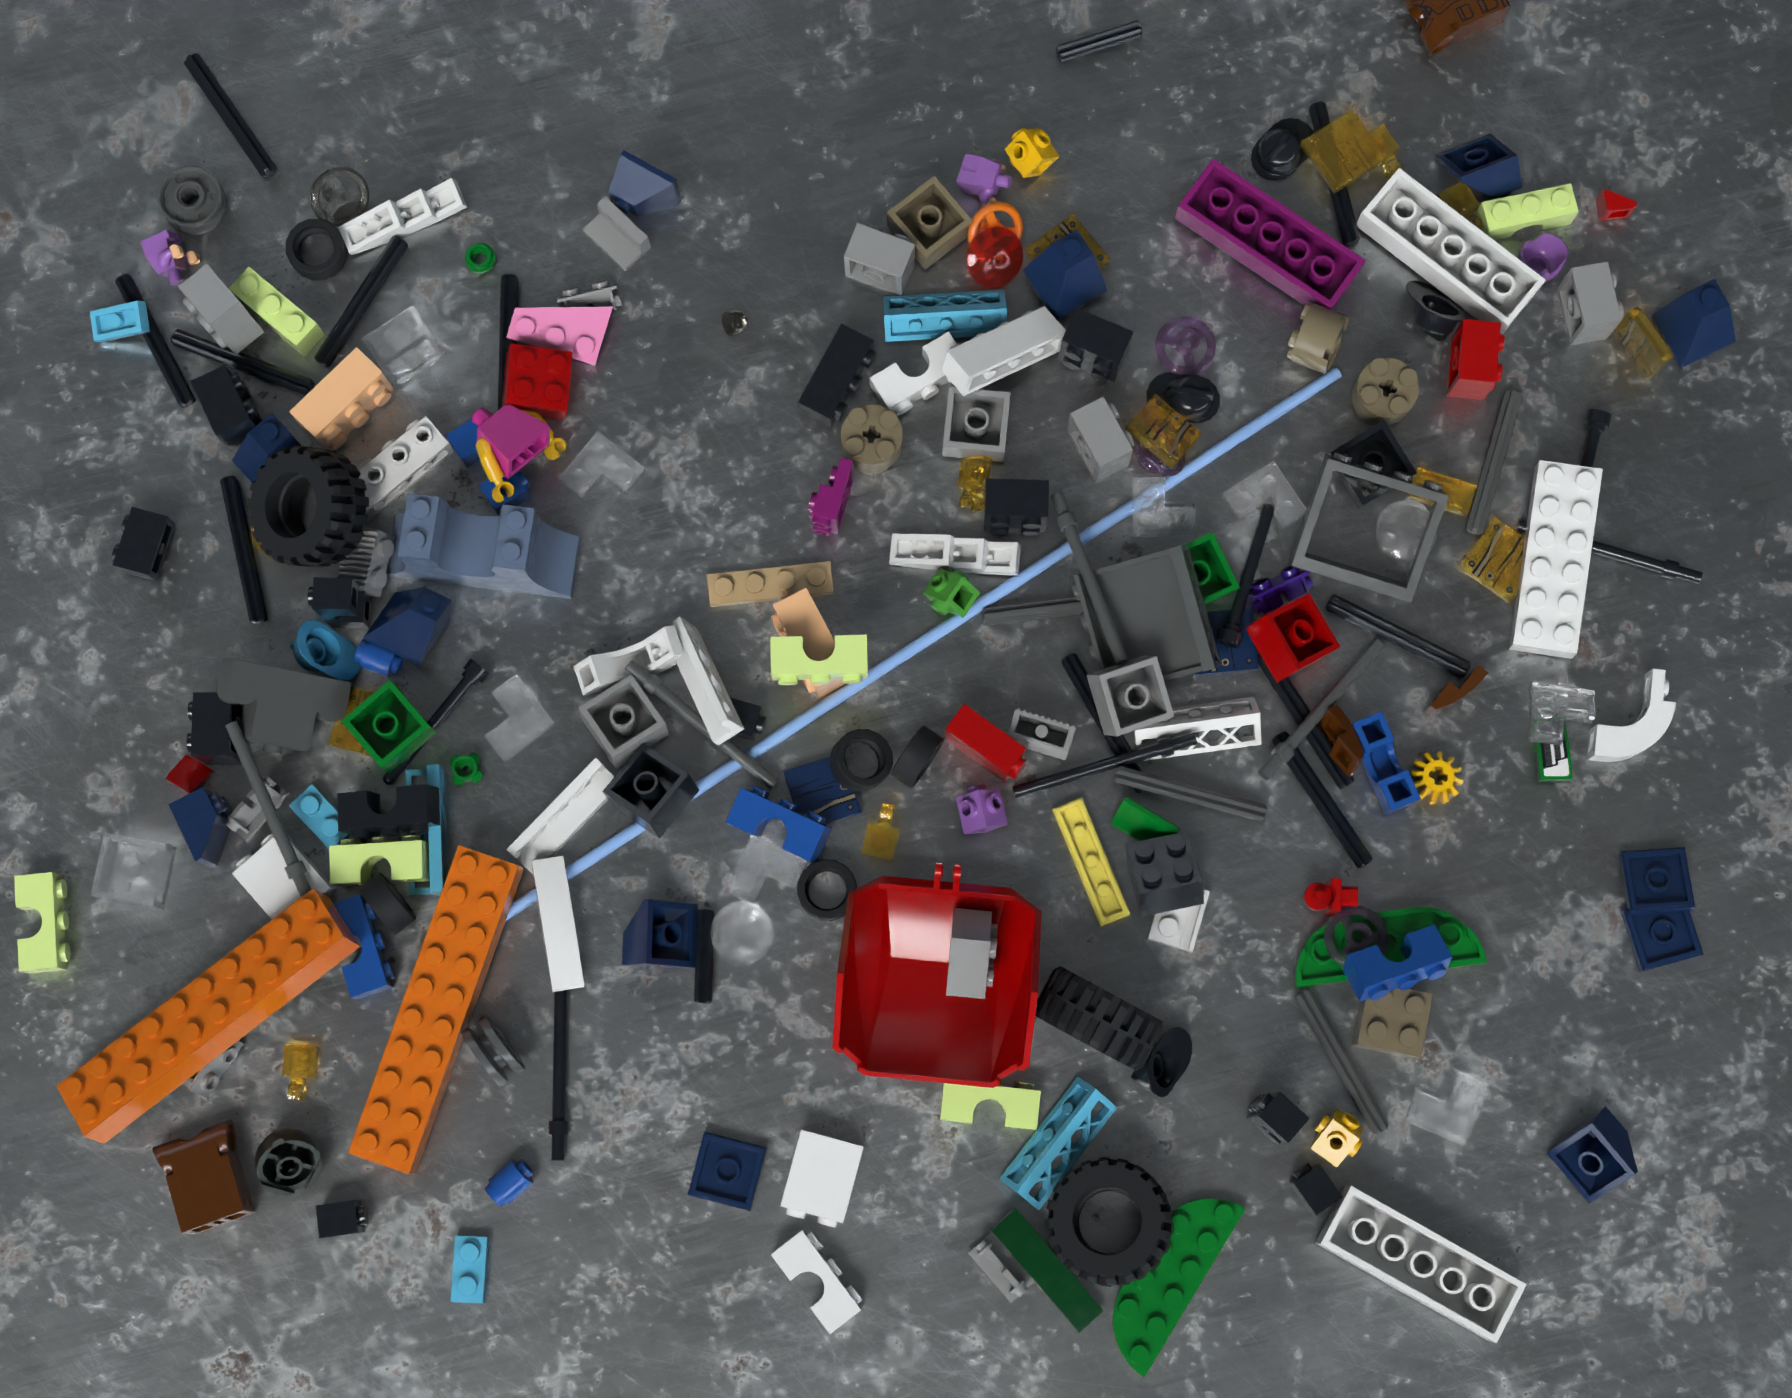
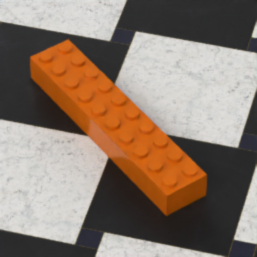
[348,845,524,1174]
[56,888,360,1144]

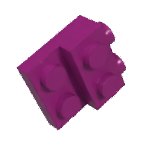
[808,458,854,536]

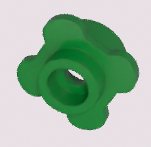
[449,752,483,786]

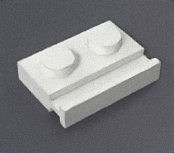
[1147,890,1210,953]

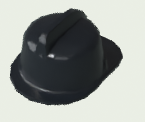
[1251,118,1316,181]
[1406,281,1468,341]
[1146,372,1220,423]
[1131,1027,1192,1098]

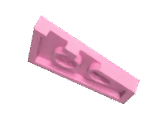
[506,307,613,365]

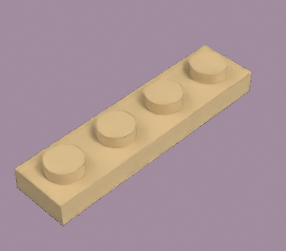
[707,561,834,607]

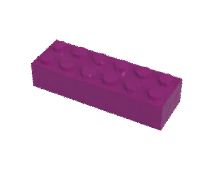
[1175,158,1366,310]

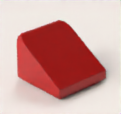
[1596,189,1637,221]
[165,754,214,793]

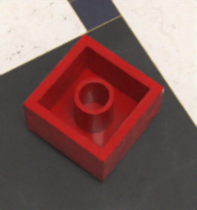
[1447,319,1505,400]
[501,343,572,421]
[1245,593,1340,683]

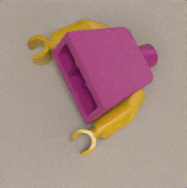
[472,405,567,503]

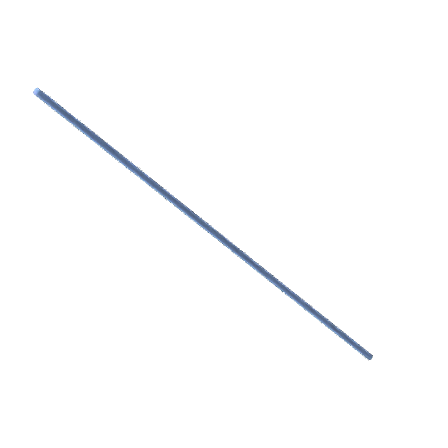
[506,367,1342,921]

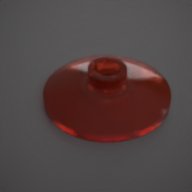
[966,226,1023,288]

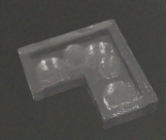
[559,431,647,500]
[1221,461,1306,531]
[1131,474,1196,537]
[1209,511,1278,584]
[485,674,555,762]
[1529,682,1595,745]
[725,835,809,905]
[1404,1073,1489,1146]

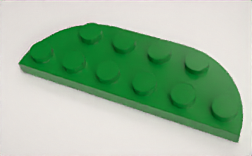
[1294,907,1487,988]
[1112,1198,1246,1377]

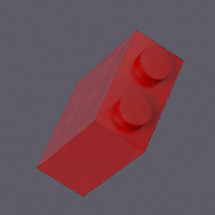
[945,704,1027,783]

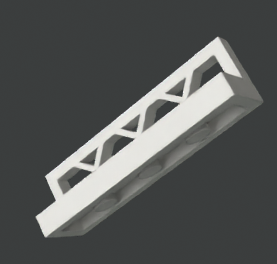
[672,617,744,745]
[1133,697,1262,762]
[506,758,614,874]

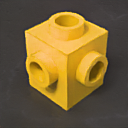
[1004,127,1060,178]
[1310,1109,1363,1167]

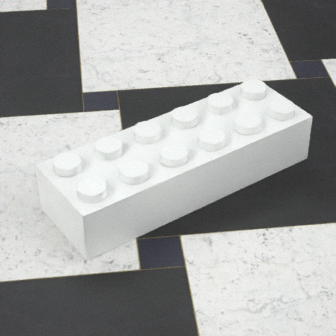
[1356,168,1546,333]
[1508,460,1603,659]
[1315,1186,1527,1343]

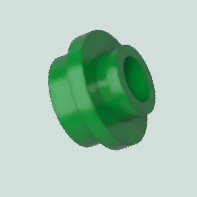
[465,243,496,274]

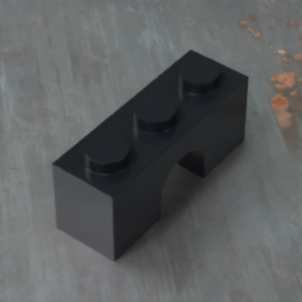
[307,577,371,629]
[337,784,440,839]
[1246,1091,1310,1145]

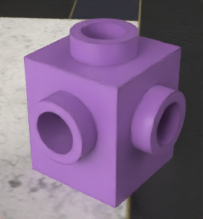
[956,784,1008,835]

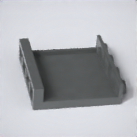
[1072,543,1222,681]

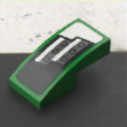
[1531,720,1573,781]

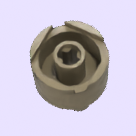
[1287,302,1350,375]
[1350,358,1419,426]
[841,404,903,474]

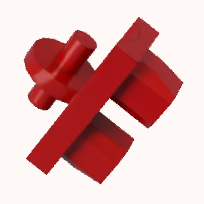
[1303,878,1358,916]

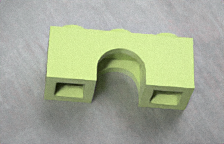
[1474,183,1579,241]
[229,267,325,357]
[770,634,868,685]
[329,835,430,887]
[14,872,71,974]
[940,1080,1041,1130]

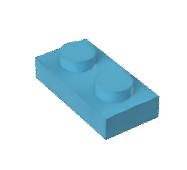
[90,301,150,342]
[289,784,350,849]
[450,1235,489,1303]

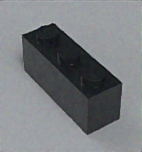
[798,323,877,427]

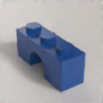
[446,419,531,516]
[1352,711,1421,816]
[726,785,832,862]
[333,894,395,1000]
[1342,924,1452,1002]

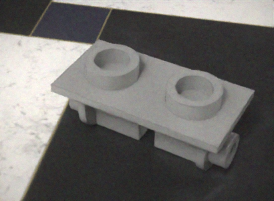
[557,280,622,310]
[225,776,289,842]
[183,1041,244,1098]
[968,1232,1035,1303]

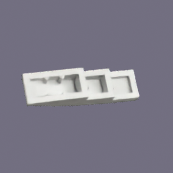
[338,178,467,255]
[889,533,1021,576]
[532,856,584,992]

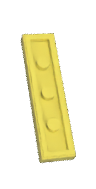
[1052,797,1130,927]

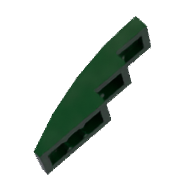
[990,1207,1103,1333]

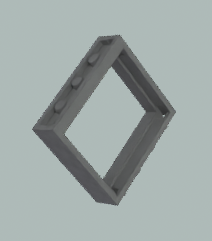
[1289,452,1449,602]

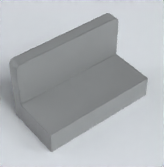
[583,196,651,271]

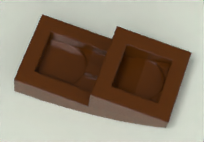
[1425,665,1489,715]
[1320,704,1363,777]

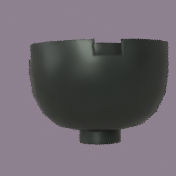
[255,1128,322,1196]

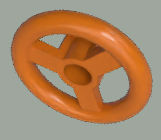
[968,202,1023,261]

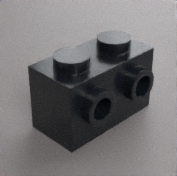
[112,507,176,582]

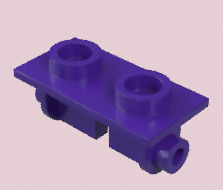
[1249,565,1314,614]

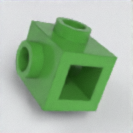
[923,568,981,618]

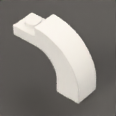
[573,625,684,696]
[1587,668,1676,762]

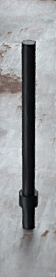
[1516,519,1703,584]
[1012,732,1198,798]
[549,990,568,1161]

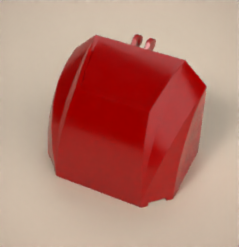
[832,862,1042,1088]

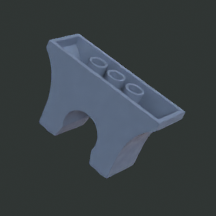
[386,493,580,599]

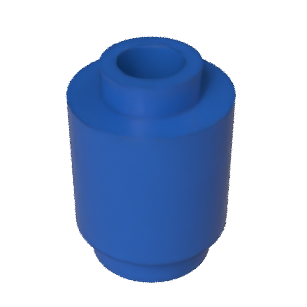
[355,639,404,678]
[485,1159,534,1207]

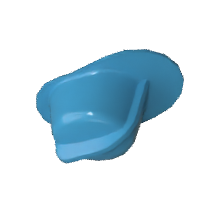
[290,620,360,681]

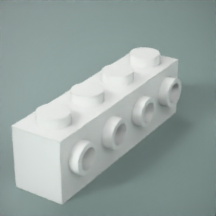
[941,306,1066,396]
[357,416,454,521]

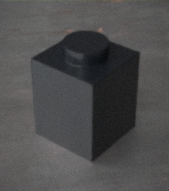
[730,697,767,741]
[1289,1162,1343,1216]
[316,1200,368,1238]

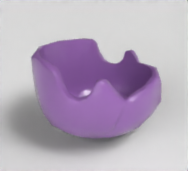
[1518,233,1569,281]

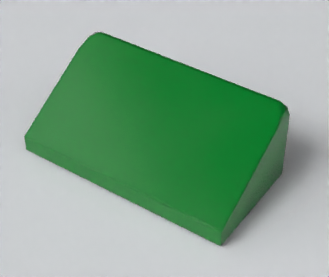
[1111,797,1180,841]

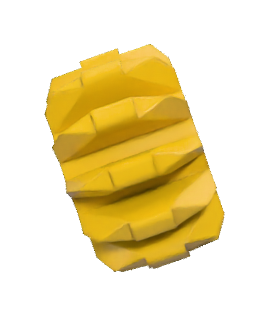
[1409,751,1464,805]

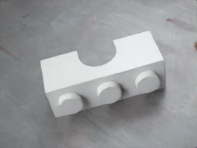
[870,331,956,415]
[771,1230,863,1334]

